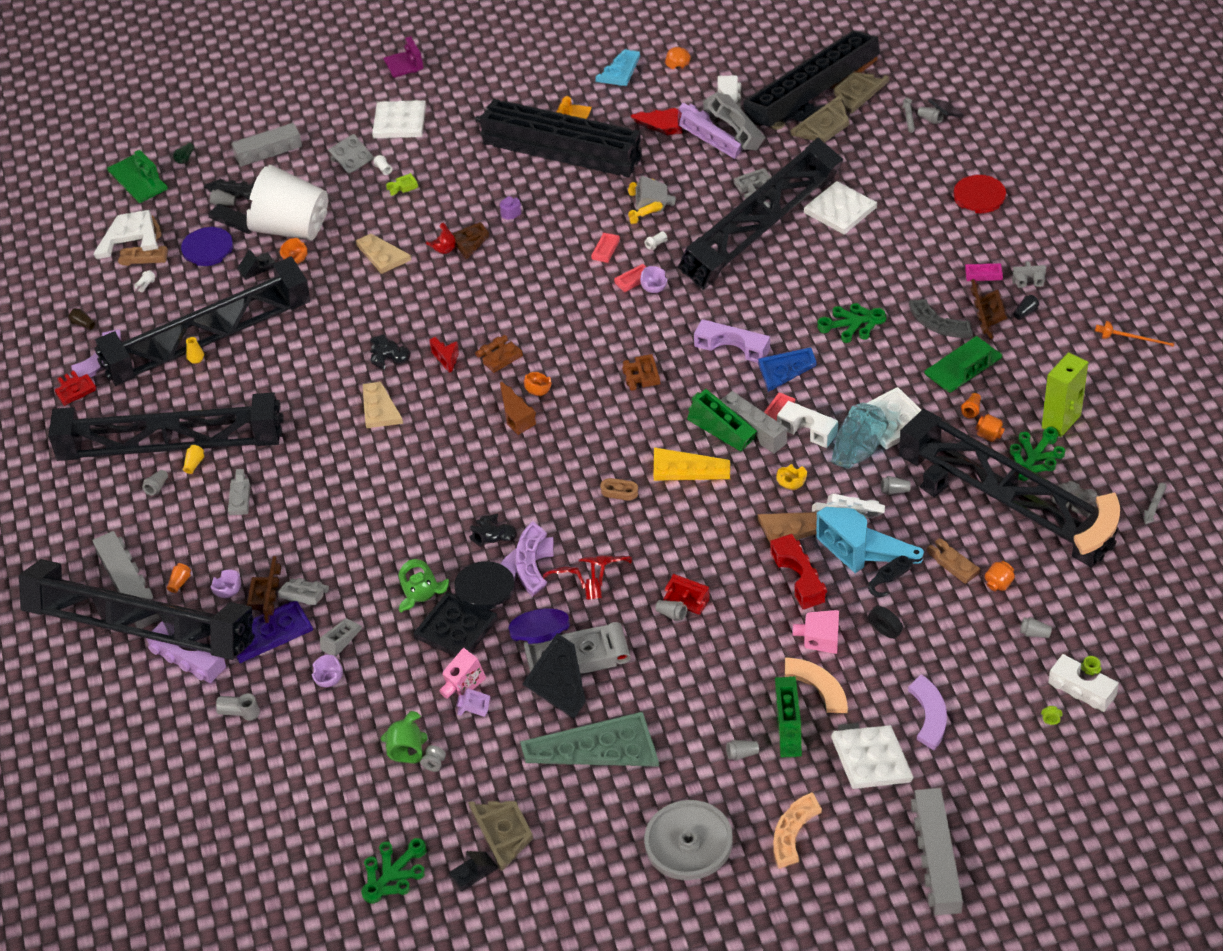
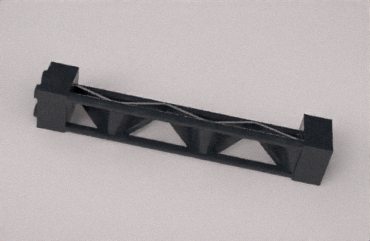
[94,256,310,386]
[19,559,254,660]

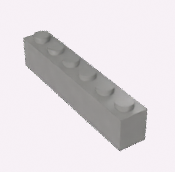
[92,531,160,629]
[911,788,963,915]

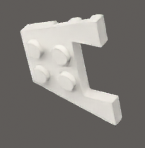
[94,210,158,259]
[812,494,885,519]

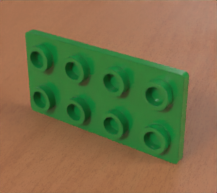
[107,149,168,203]
[924,336,1002,393]

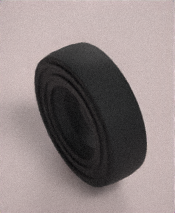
[868,606,903,639]

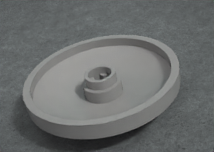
[644,800,733,880]

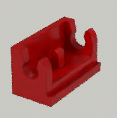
[664,574,710,615]

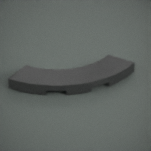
[909,299,973,338]

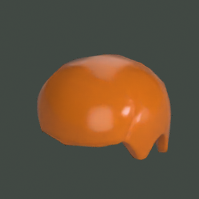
[665,47,691,70]
[280,238,308,264]
[524,372,552,396]

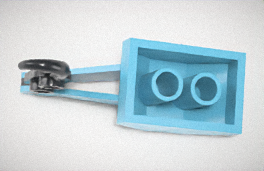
[816,507,924,597]

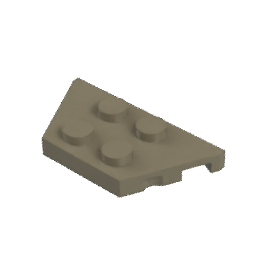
[834,72,889,114]
[790,95,850,143]
[468,801,533,871]

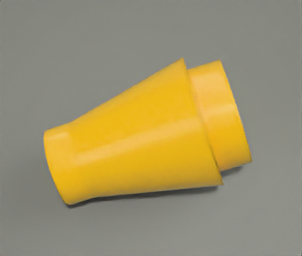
[186,337,204,364]
[183,445,204,474]

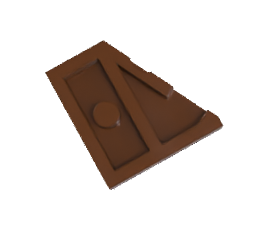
[452,222,489,259]

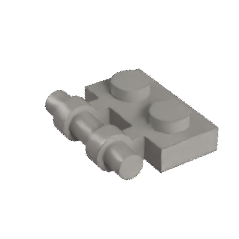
[734,168,771,199]
[279,578,329,605]

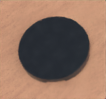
[455,561,515,610]

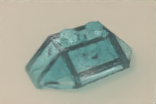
[831,403,889,468]

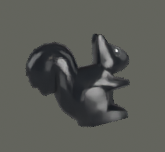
[370,334,411,370]
[469,514,517,547]

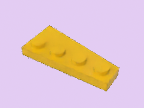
[653,447,730,481]

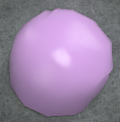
[640,266,667,293]
[211,570,241,598]
[312,654,343,688]

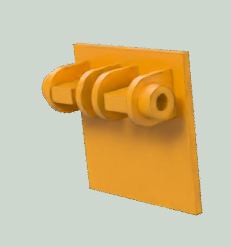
[556,96,592,119]

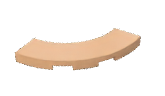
[1074,493,1120,555]
[785,658,848,713]
[773,792,822,869]

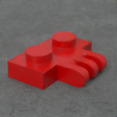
[54,370,96,406]

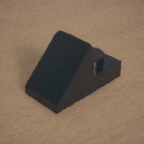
[237,249,275,280]
[449,851,498,892]

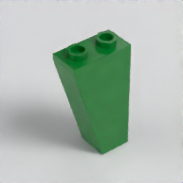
[687,389,757,452]
[775,676,802,758]

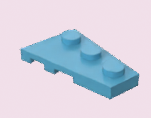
[595,49,640,86]

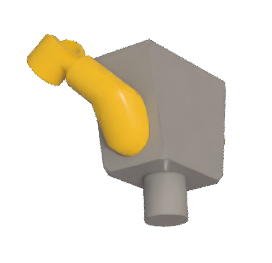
[628,175,676,224]

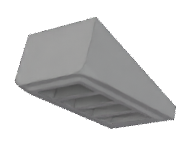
[320,618,362,657]

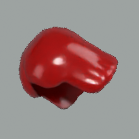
[426,223,456,254]

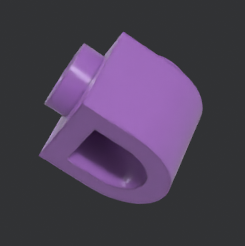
[500,196,521,220]

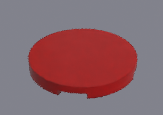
[954,175,1006,213]

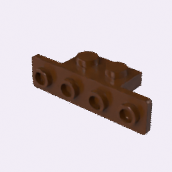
[970,279,1008,339]
[247,556,281,623]

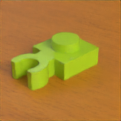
[386,173,418,196]

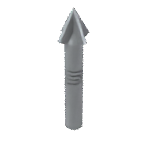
[902,97,915,132]
[1143,483,1167,524]

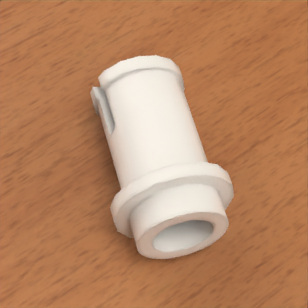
[374,155,392,175]
[645,231,668,250]
[134,270,155,292]

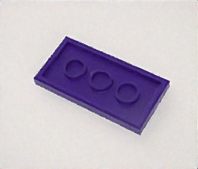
[236,601,313,663]

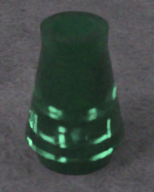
[173,143,195,164]

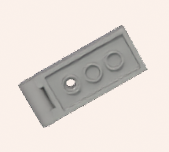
[524,622,631,674]

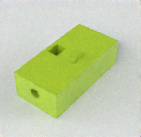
[1041,352,1088,437]

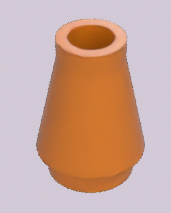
[961,393,981,419]
[166,563,191,593]

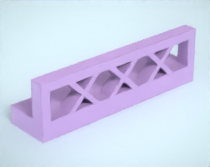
[679,111,743,159]

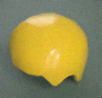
[776,464,807,490]

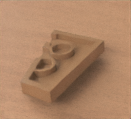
[758,512,817,543]

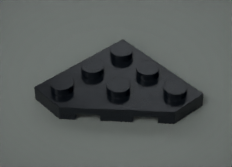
[522,633,586,719]

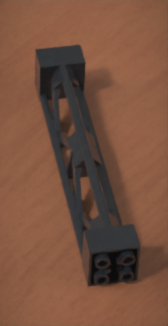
[678,137,843,290]
[48,392,284,461]
[899,408,1119,568]

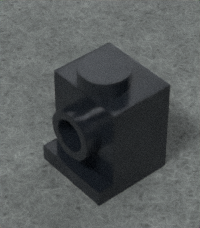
[920,464,948,497]

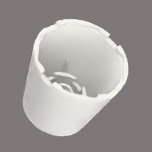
[247,165,328,240]

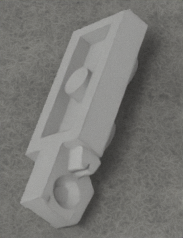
[228,469,251,515]

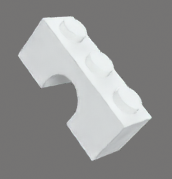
[777,401,838,448]
[1048,654,1119,712]

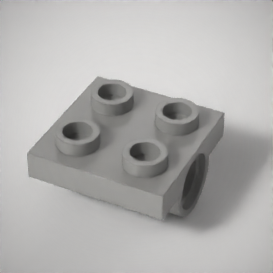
[1052,481,1098,518]

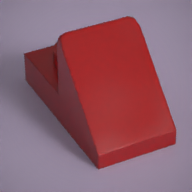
[429,337,459,373]

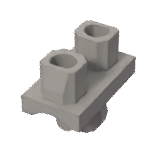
[1012,261,1046,288]

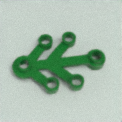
[817,303,887,343]
[1009,427,1065,481]
[361,838,427,903]

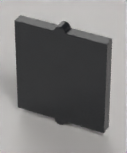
[928,98,964,117]

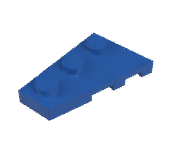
[758,347,816,392]

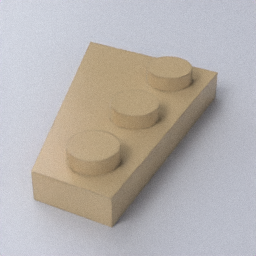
[356,234,411,274]
[363,382,403,428]

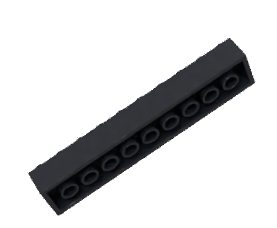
[743,30,880,127]

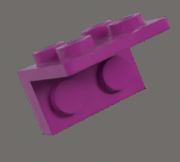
[383,36,423,78]

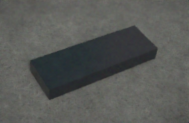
[208,204,252,234]

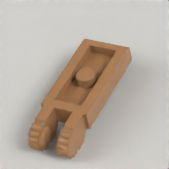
[118,246,168,266]
[927,538,980,584]

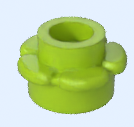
[1081,656,1101,675]
[1041,706,1062,725]

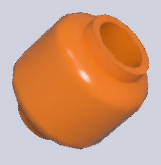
[975,414,1005,442]
[985,561,1015,592]

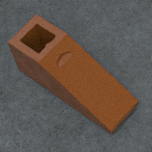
[500,382,536,435]

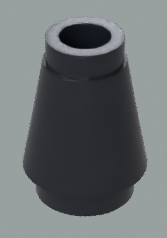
[1013,295,1040,320]

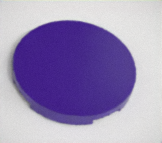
[181,227,233,266]
[508,608,570,644]

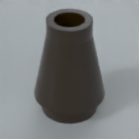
[68,308,96,330]

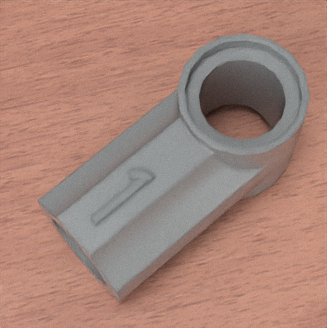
[216,693,260,721]

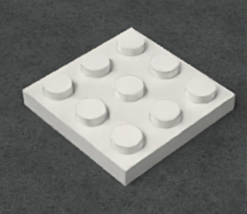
[372,100,426,138]
[804,181,877,235]
[852,387,921,449]
[831,725,913,789]

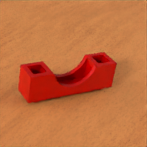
[770,534,827,610]

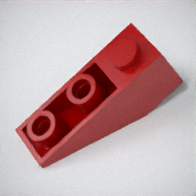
[631,108,683,136]

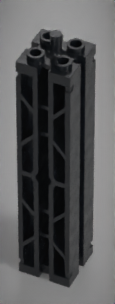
[475,99,642,178]

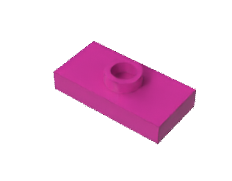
[965,263,1003,281]

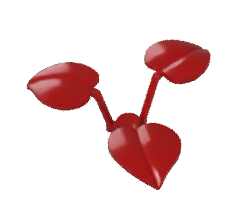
[543,555,632,599]

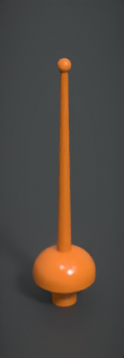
[1095,321,1174,347]

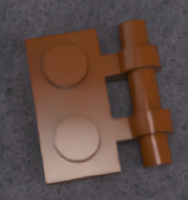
[475,335,523,373]
[622,354,660,391]

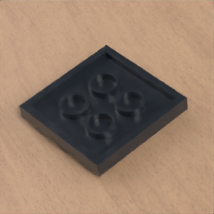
[413,592,498,657]

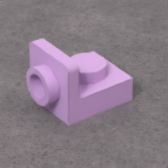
[456,688,490,717]

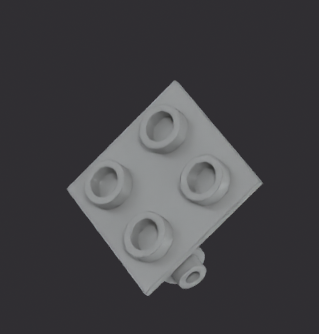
[328,134,374,174]

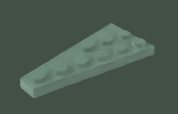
[520,712,659,767]

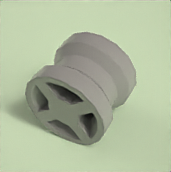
[421,745,446,772]

